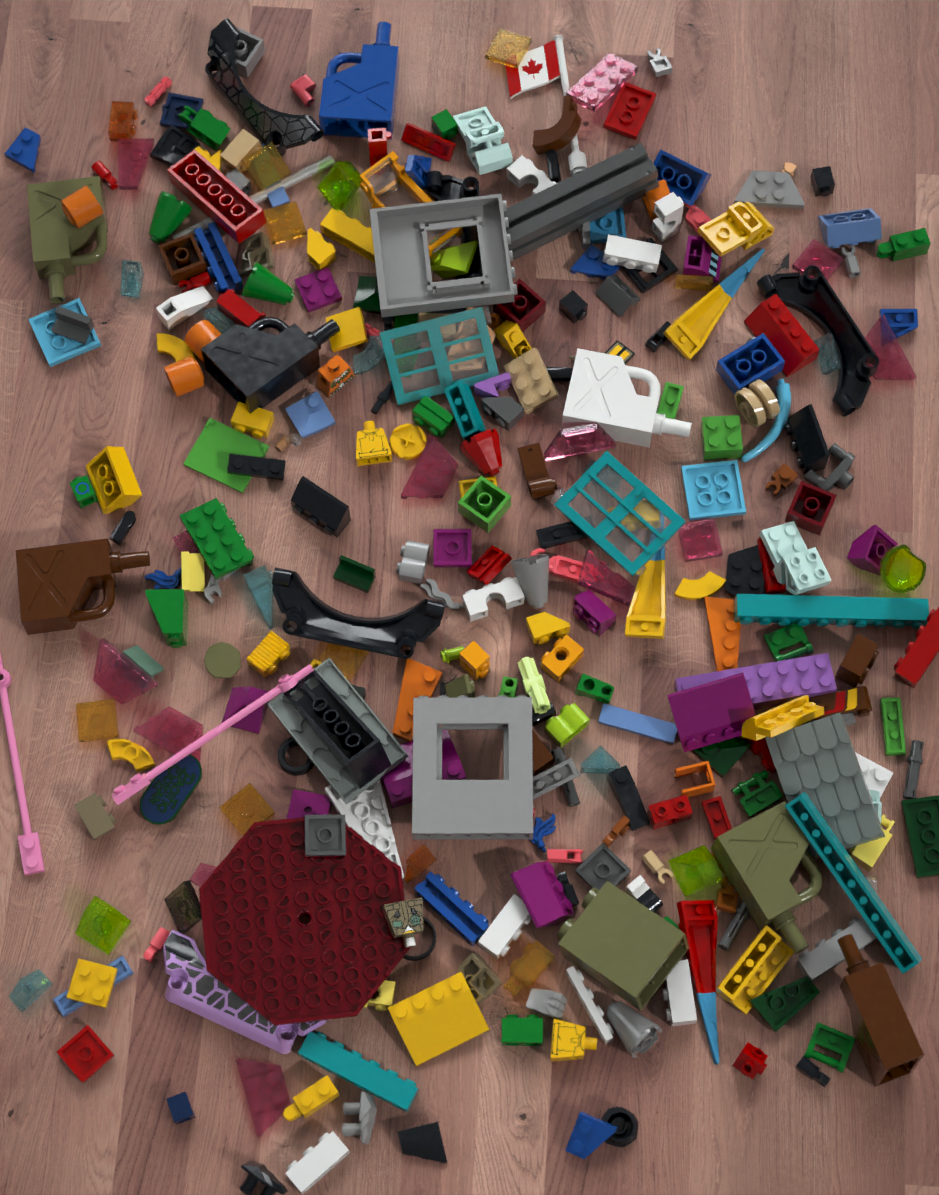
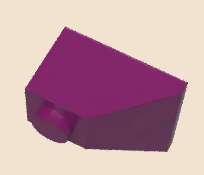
[847,525,898,577]
[222,686,269,734]

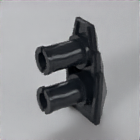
[239,1161,288,1195]

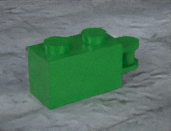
[178,106,231,151]
[876,228,931,262]

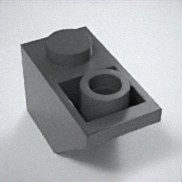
[481,397,524,431]

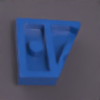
[4,127,41,173]
[570,244,620,280]

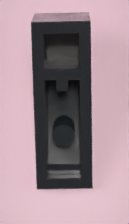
[607,765,650,831]

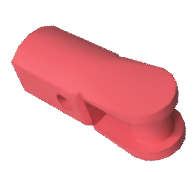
[547,849,583,864]

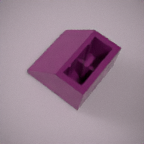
[572,589,617,637]

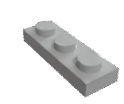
[533,758,580,800]

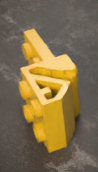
[697,202,775,257]

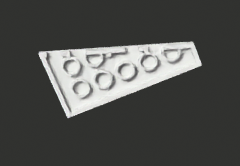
[324,779,404,880]

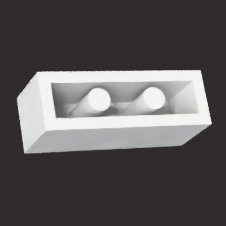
[602,234,662,273]
[478,894,532,960]
[663,960,697,1026]
[285,1132,350,1195]

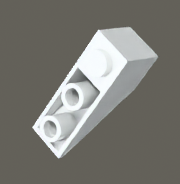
[156,286,214,331]

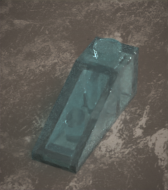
[244,565,274,629]

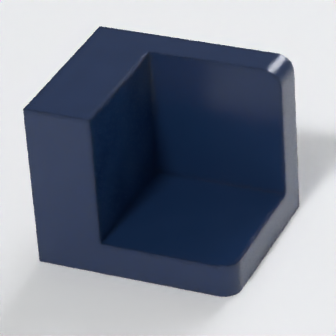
[166,1092,196,1125]

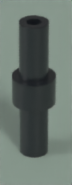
[370,381,393,415]

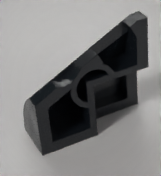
[398,1122,447,1164]

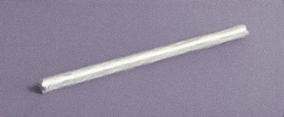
[172,155,335,239]

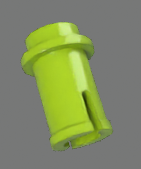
[440,645,464,663]

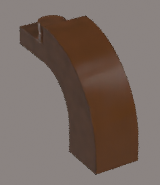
[532,95,581,155]

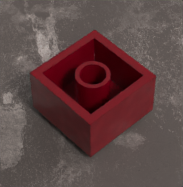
[494,279,546,333]
[785,481,837,536]

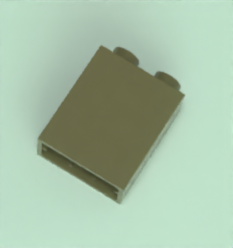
[557,881,689,1011]

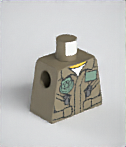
[382,898,423,948]

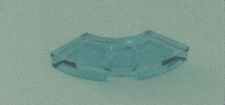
[353,335,385,375]

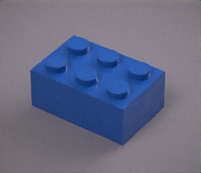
[716,333,785,395]

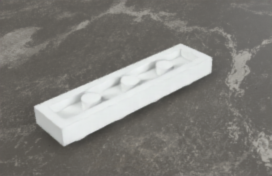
[565,966,614,1044]

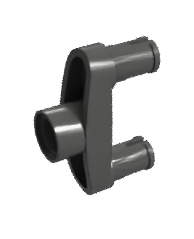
[804,443,855,492]

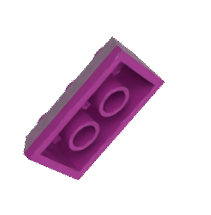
[510,861,575,928]

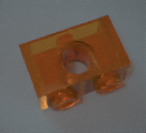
[108,101,138,143]

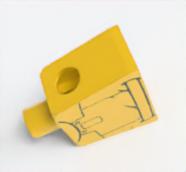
[356,421,392,466]
[550,1019,597,1062]

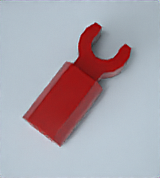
[91,160,118,190]
[178,271,212,293]

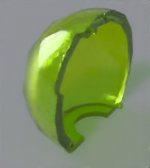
[879,544,926,593]

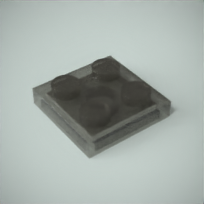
[164,880,202,934]

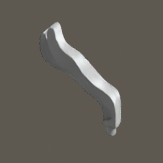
[420,579,464,610]

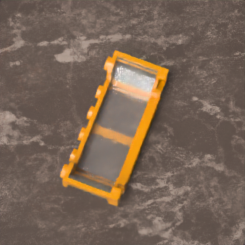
[359,151,463,258]

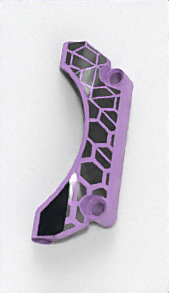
[163,930,330,1054]

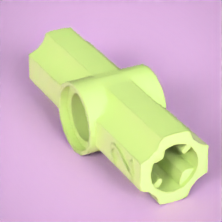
[517,657,551,714]

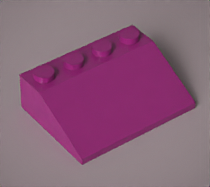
[667,672,756,752]
[381,730,466,809]

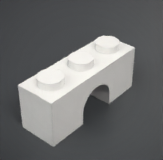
[507,155,557,196]
[652,192,684,242]
[462,577,525,622]

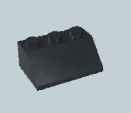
[785,404,830,475]
[291,476,351,538]

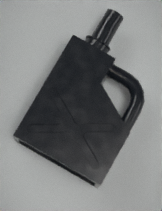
[201,317,340,414]

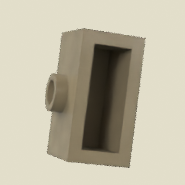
[74,793,117,840]

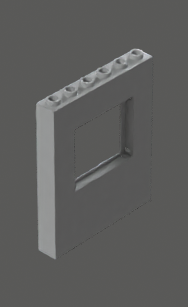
[369,194,518,317]
[412,695,533,840]

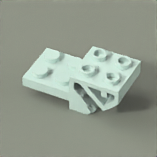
[453,107,513,175]
[759,521,832,595]

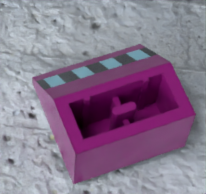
[682,235,722,282]

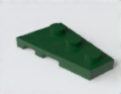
[748,976,820,1032]

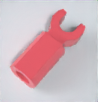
[143,927,170,963]

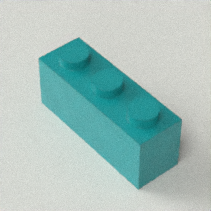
[444,381,486,442]

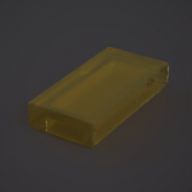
[675,274,713,291]

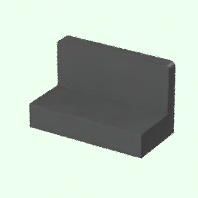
[596,275,641,316]
[51,306,94,344]

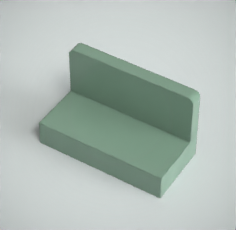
[116,645,164,689]

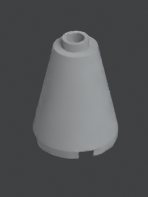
[511,554,549,608]
[607,1001,662,1058]

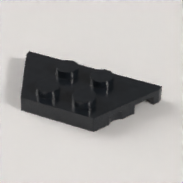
[724,545,764,597]

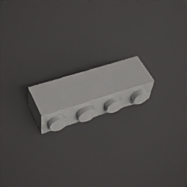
[796,917,877,982]

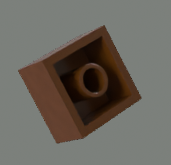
[158,233,208,286]
[835,634,879,688]

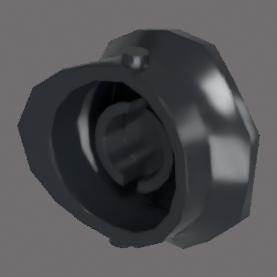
[601,1107,638,1148]

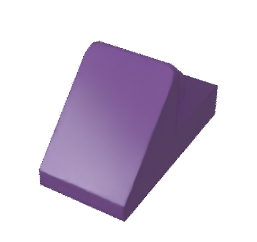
[474,372,511,398]

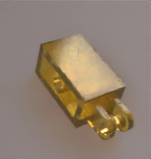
[503,940,555,997]

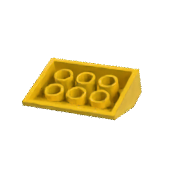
[388,972,490,1066]

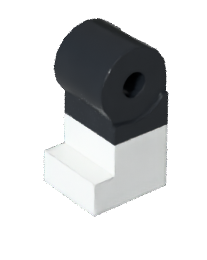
[626,875,663,913]

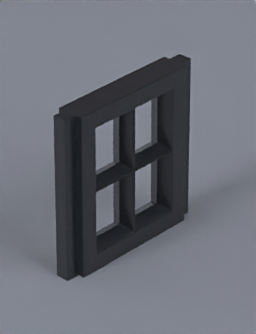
[620,237,678,293]

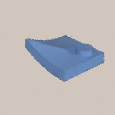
[285,391,336,439]

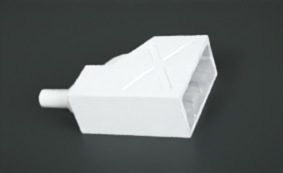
[562,348,692,448]

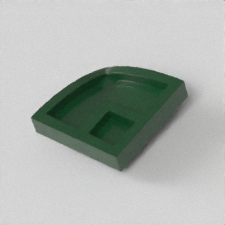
[353,276,381,314]
[693,737,750,778]

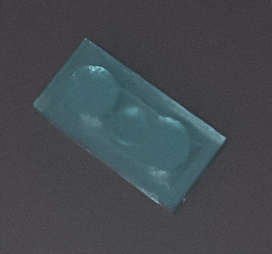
[814,333,841,375]

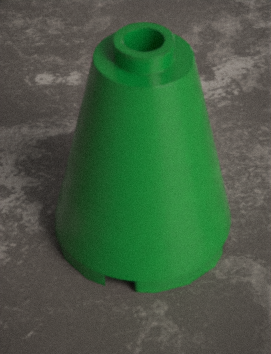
[148,191,192,244]
[242,262,295,305]

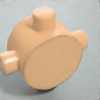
[782,162,797,176]

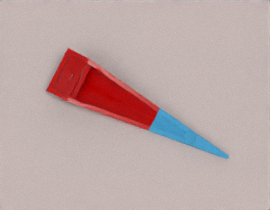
[677,900,719,1065]

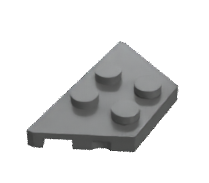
[734,171,804,209]

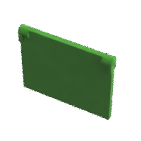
[183,418,269,493]

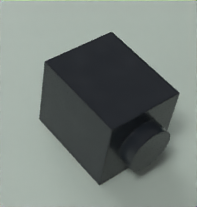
[810,166,835,197]
[559,290,588,324]

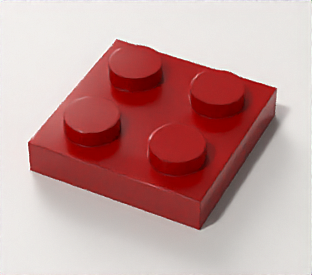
[56,1025,115,1083]

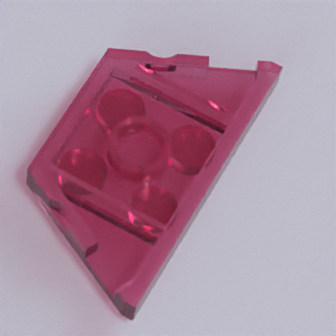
[865,315,917,380]
[544,423,616,461]
[401,435,458,499]
[93,638,159,704]
[133,706,203,762]
[236,1059,291,1137]

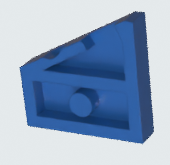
[405,155,432,189]
[879,309,918,345]
[565,1111,618,1159]

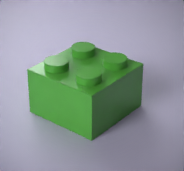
[700,415,743,460]
[458,475,511,533]

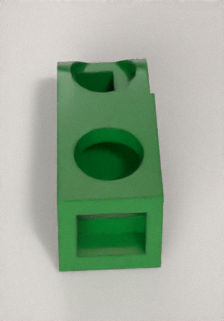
[574,673,614,704]

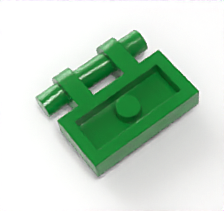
[731,770,783,818]

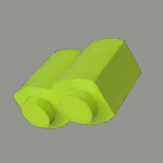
[545,703,590,748]

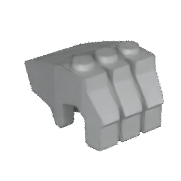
[526,988,567,1020]

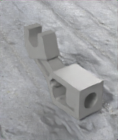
[204,569,238,605]

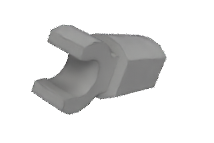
[841,245,861,278]

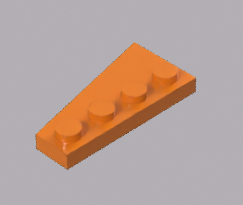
[704,596,741,671]
[392,658,442,742]

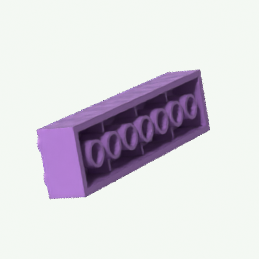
[674,653,837,710]

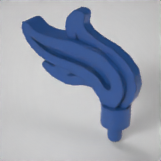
[144,567,181,589]
[530,814,556,853]

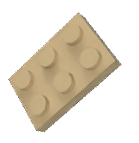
[504,347,559,414]

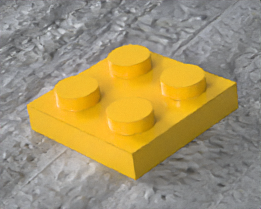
[66,958,118,1009]

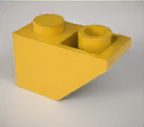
[307,227,336,270]
[493,320,532,359]
[526,612,570,644]

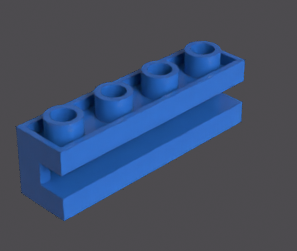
[194,222,243,293]
[414,871,489,947]

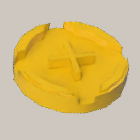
[389,423,427,460]

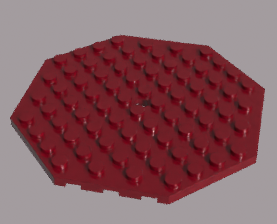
[199,814,410,1026]

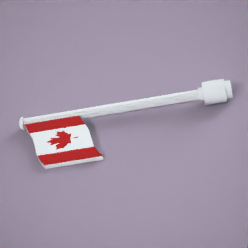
[505,35,588,176]

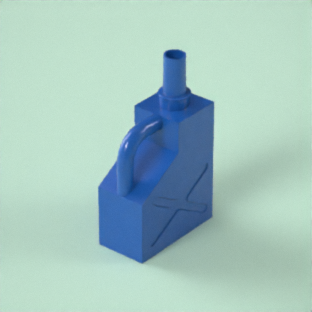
[319,21,399,140]

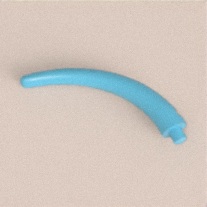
[741,379,791,462]

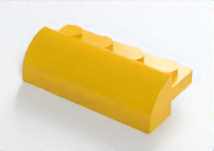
[742,695,824,741]
[716,925,794,1015]

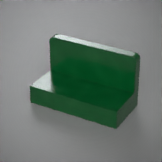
[333,555,376,593]

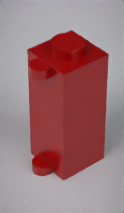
[368,128,392,172]
[216,289,266,327]

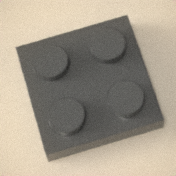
[304,815,346,856]
[575,843,631,890]

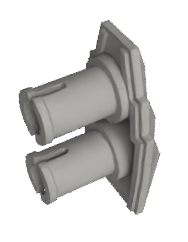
[342,1092,377,1145]

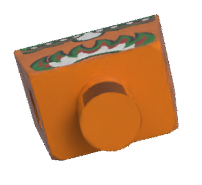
[316,355,355,398]

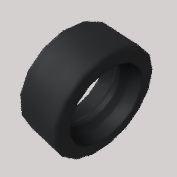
[278,737,314,776]

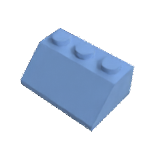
[818,208,882,248]

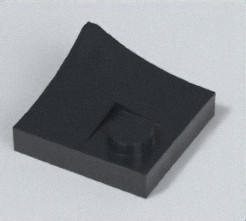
[150,124,201,167]

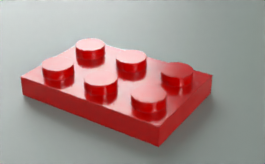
[603,82,656,140]

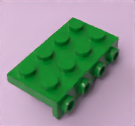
[179,498,254,580]

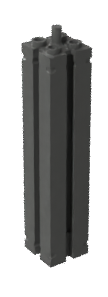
[504,142,659,262]

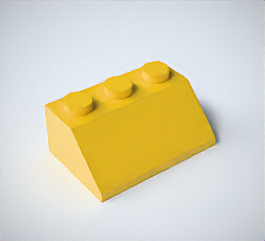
[85,446,142,514]

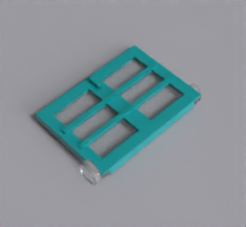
[377,305,499,405]
[550,451,686,577]

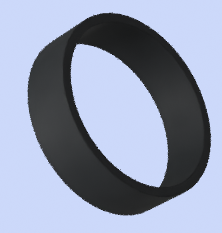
[403,917,436,961]

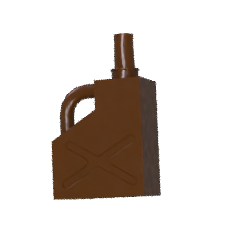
[16,538,150,635]
[837,934,924,1087]

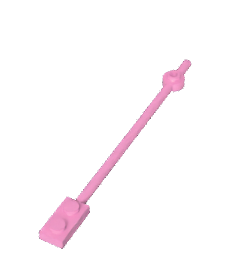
[0,652,45,876]
[111,664,314,805]

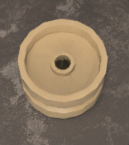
[734,379,780,428]

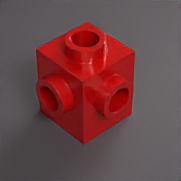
[732,1042,768,1080]

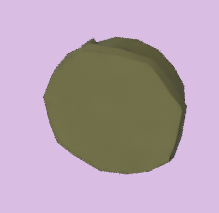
[204,642,241,679]

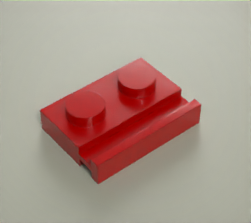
[466,545,512,586]

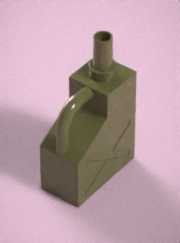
[27,176,108,304]
[711,801,822,954]

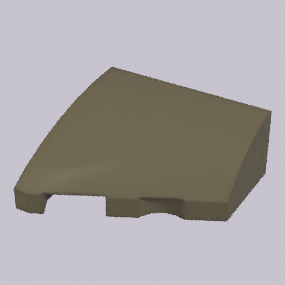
[238,232,275,277]
[458,953,503,1005]

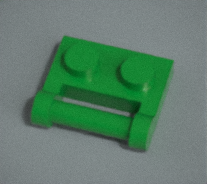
[764,624,814,662]
[804,1022,856,1073]

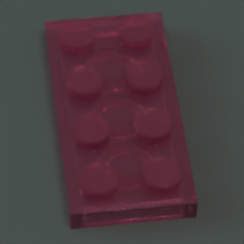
[566,52,638,112]

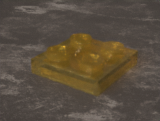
[263,201,307,245]

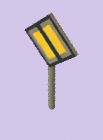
[569,340,635,365]

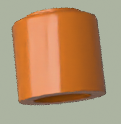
[61,185,104,229]
[184,320,221,363]
[163,356,205,398]

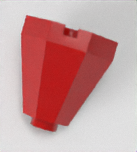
[459,428,502,477]

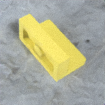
[181,552,205,592]

